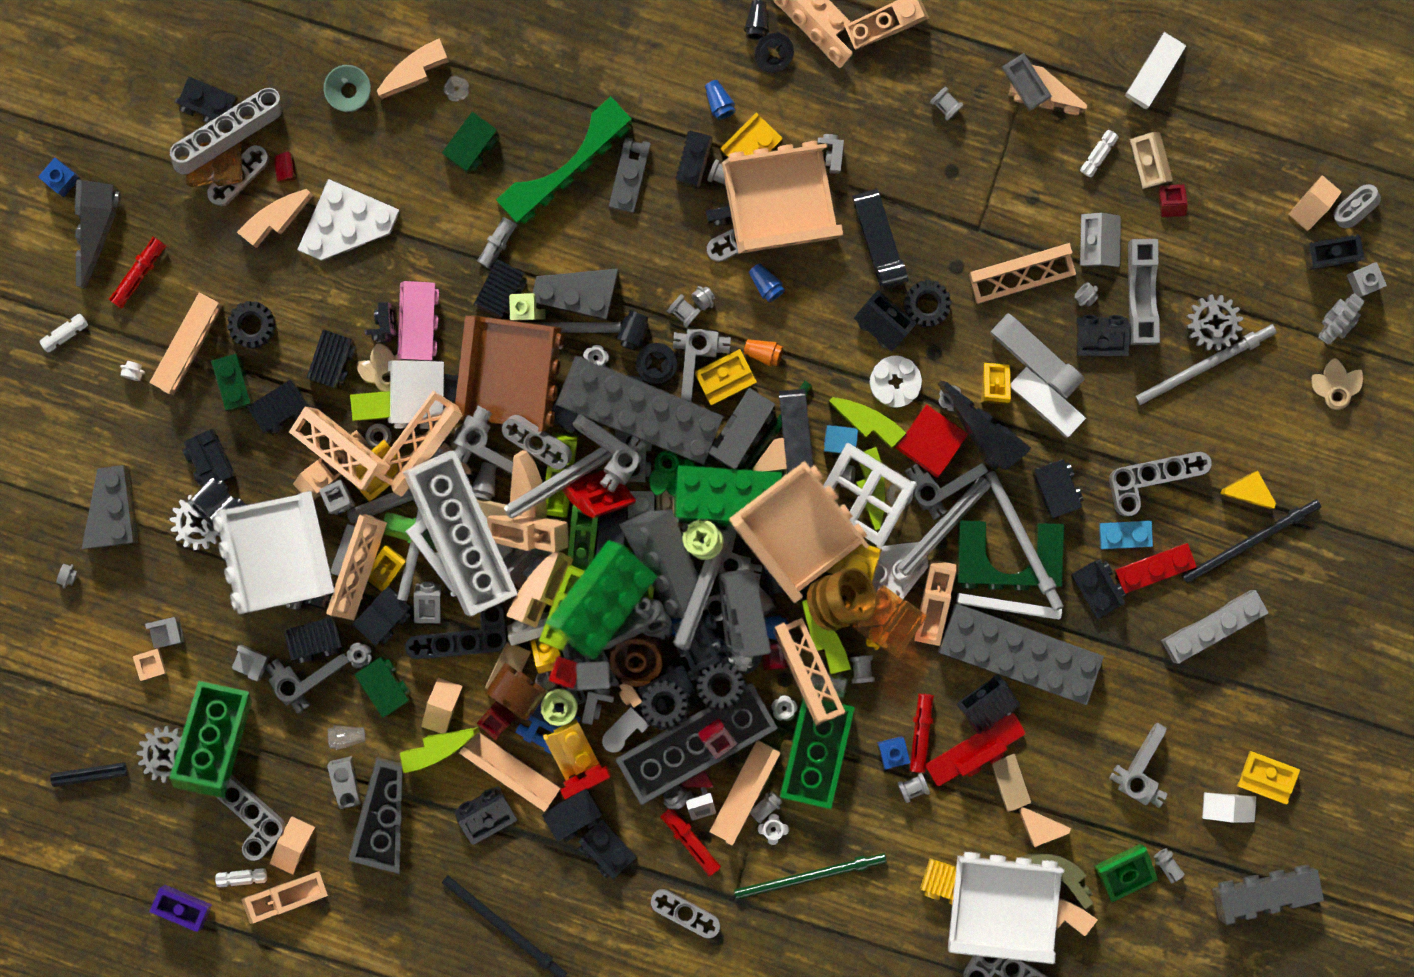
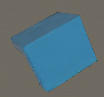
[823,425,858,454]

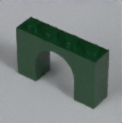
[956,521,1064,591]

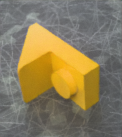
[530,638,562,674]

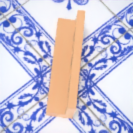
[968,243,1076,304]
[149,292,223,395]
[375,390,462,497]
[289,406,390,490]
[326,514,387,620]
[773,618,845,726]
[459,732,561,812]
[709,740,780,846]

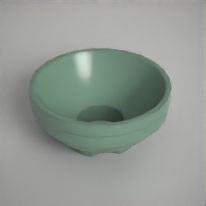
[324,65,371,112]

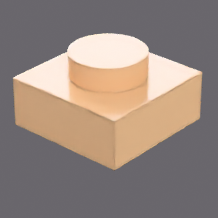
[133,649,167,681]
[619,683,643,708]

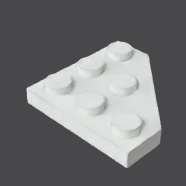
[298,179,400,261]
[857,542,928,627]

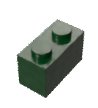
[442,112,499,174]
[211,354,254,412]
[354,657,412,718]

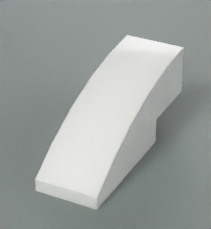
[1125,32,1186,109]
[1010,367,1086,438]

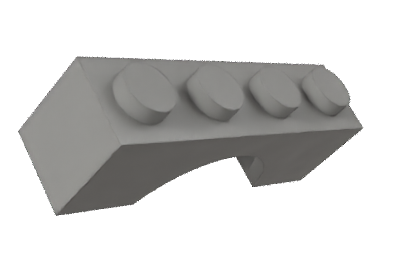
[1128,239,1160,345]
[1161,590,1268,664]

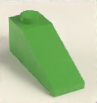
[568,504,599,571]

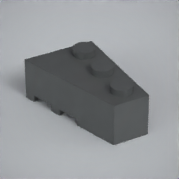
[532,269,619,321]

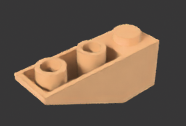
[845,0,929,49]
[1008,65,1087,115]
[293,430,373,500]

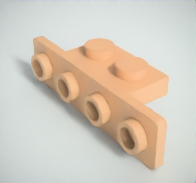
[773,0,853,68]

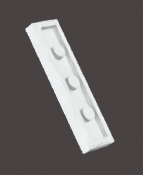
[956,593,1062,619]

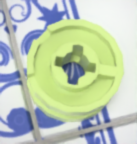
[683,520,724,560]
[541,689,578,726]

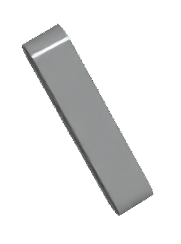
[170,88,282,174]

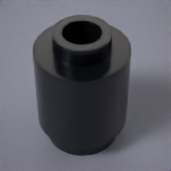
[617,311,649,350]

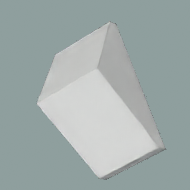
[1202,792,1256,822]

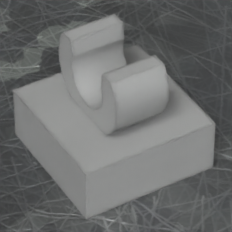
[686,787,716,820]

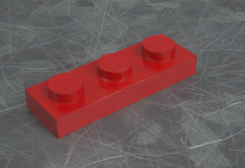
[1114,543,1197,594]

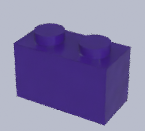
[150,885,212,932]

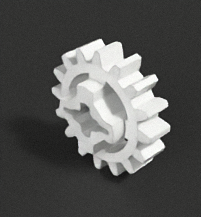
[170,495,220,550]

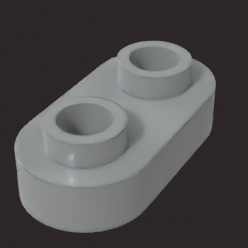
[1333,185,1381,228]

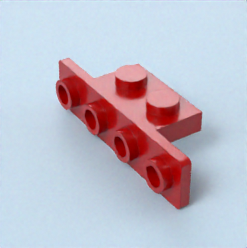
[926,713,1025,786]

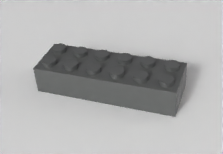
[556,356,723,464]
[938,604,1104,705]
[616,682,777,805]

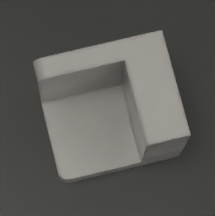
[145,617,185,648]
[232,645,270,681]
[577,661,609,690]

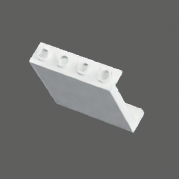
[213,491,334,615]
[948,852,1064,963]

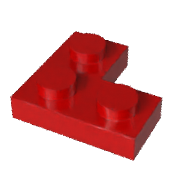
[560,763,612,799]

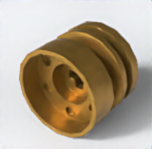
[807,568,877,631]

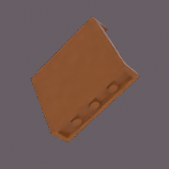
[455,315,564,432]

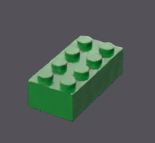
[674,466,782,527]
[546,540,657,660]
[170,681,252,798]
[780,697,855,809]

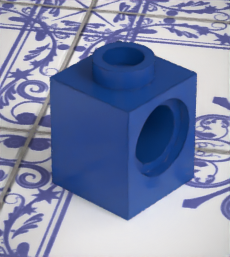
[38,157,80,197]
[877,736,910,769]

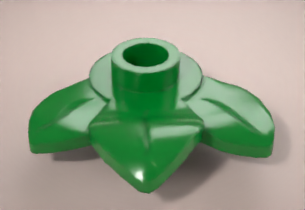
[649,451,696,497]

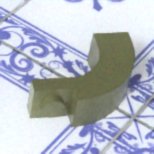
[1012,852,1093,909]

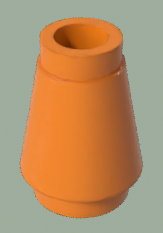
[744,339,784,367]

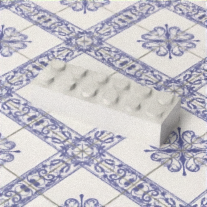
[403,451,517,616]

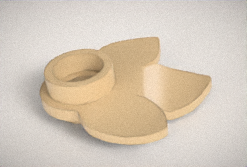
[357,343,402,392]
[1312,358,1363,410]

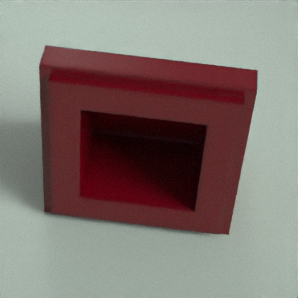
[274,151,296,182]
[1159,184,1188,217]
[762,643,790,670]
[476,701,516,741]
[698,719,737,759]
[682,770,714,788]

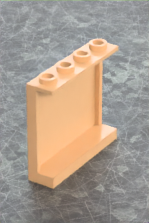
[722,141,843,254]
[730,461,869,603]

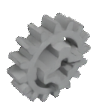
[1319,293,1364,344]
[1186,295,1243,351]
[137,726,182,783]

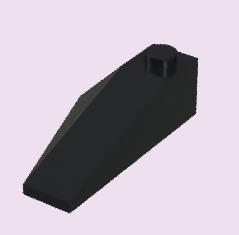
[938,381,1032,470]

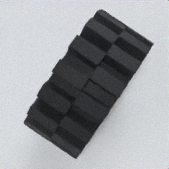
[904,280,951,328]
[227,301,276,349]
[697,662,747,713]
[641,681,690,731]

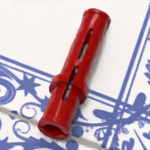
[109,236,167,309]
[909,693,934,773]
[660,809,721,877]

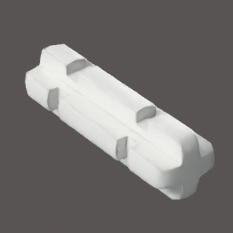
[1081,130,1118,177]
[40,314,88,352]
[215,868,267,887]

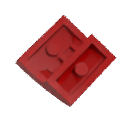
[896,404,968,478]
[561,470,636,518]

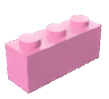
[397,281,439,361]

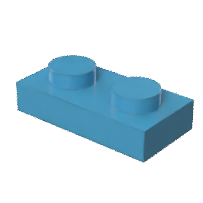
[1099,521,1153,549]

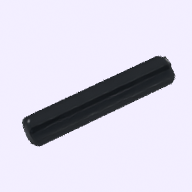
[50,762,128,787]

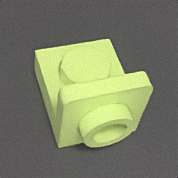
[509,294,546,320]

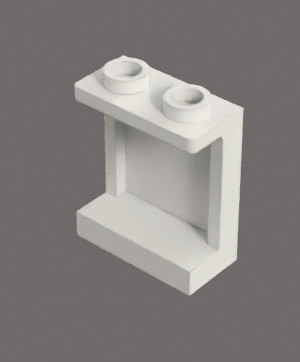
[388,361,444,429]

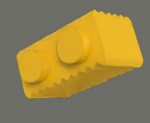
[920,858,956,905]

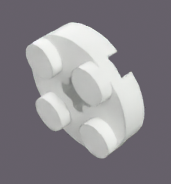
[870,356,922,408]

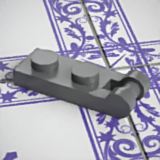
[609,137,651,213]

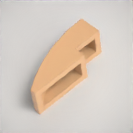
[377,38,449,99]
[237,189,314,248]
[510,450,547,519]
[487,516,568,553]
[507,551,573,628]
[915,559,956,646]
[241,871,328,924]
[1056,898,1097,936]

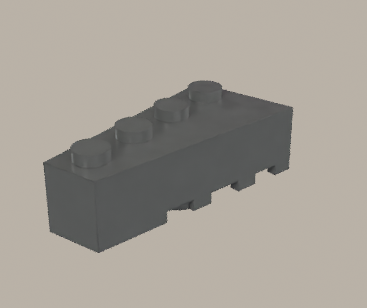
[349,757,402,874]

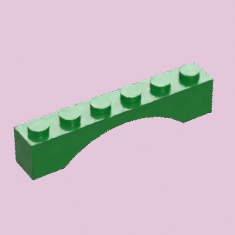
[496,96,632,225]

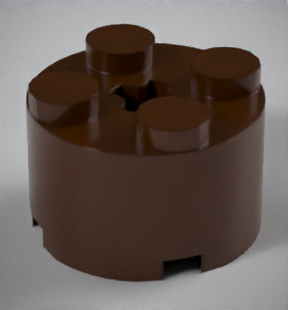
[610,633,664,686]
[485,663,548,721]

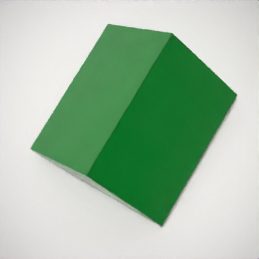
[1094,844,1158,902]

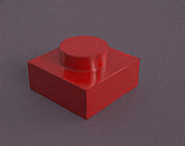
[549,656,578,689]

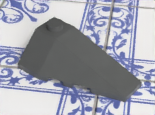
[75,180,121,289]

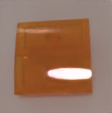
[185,141,242,188]
[852,585,927,658]

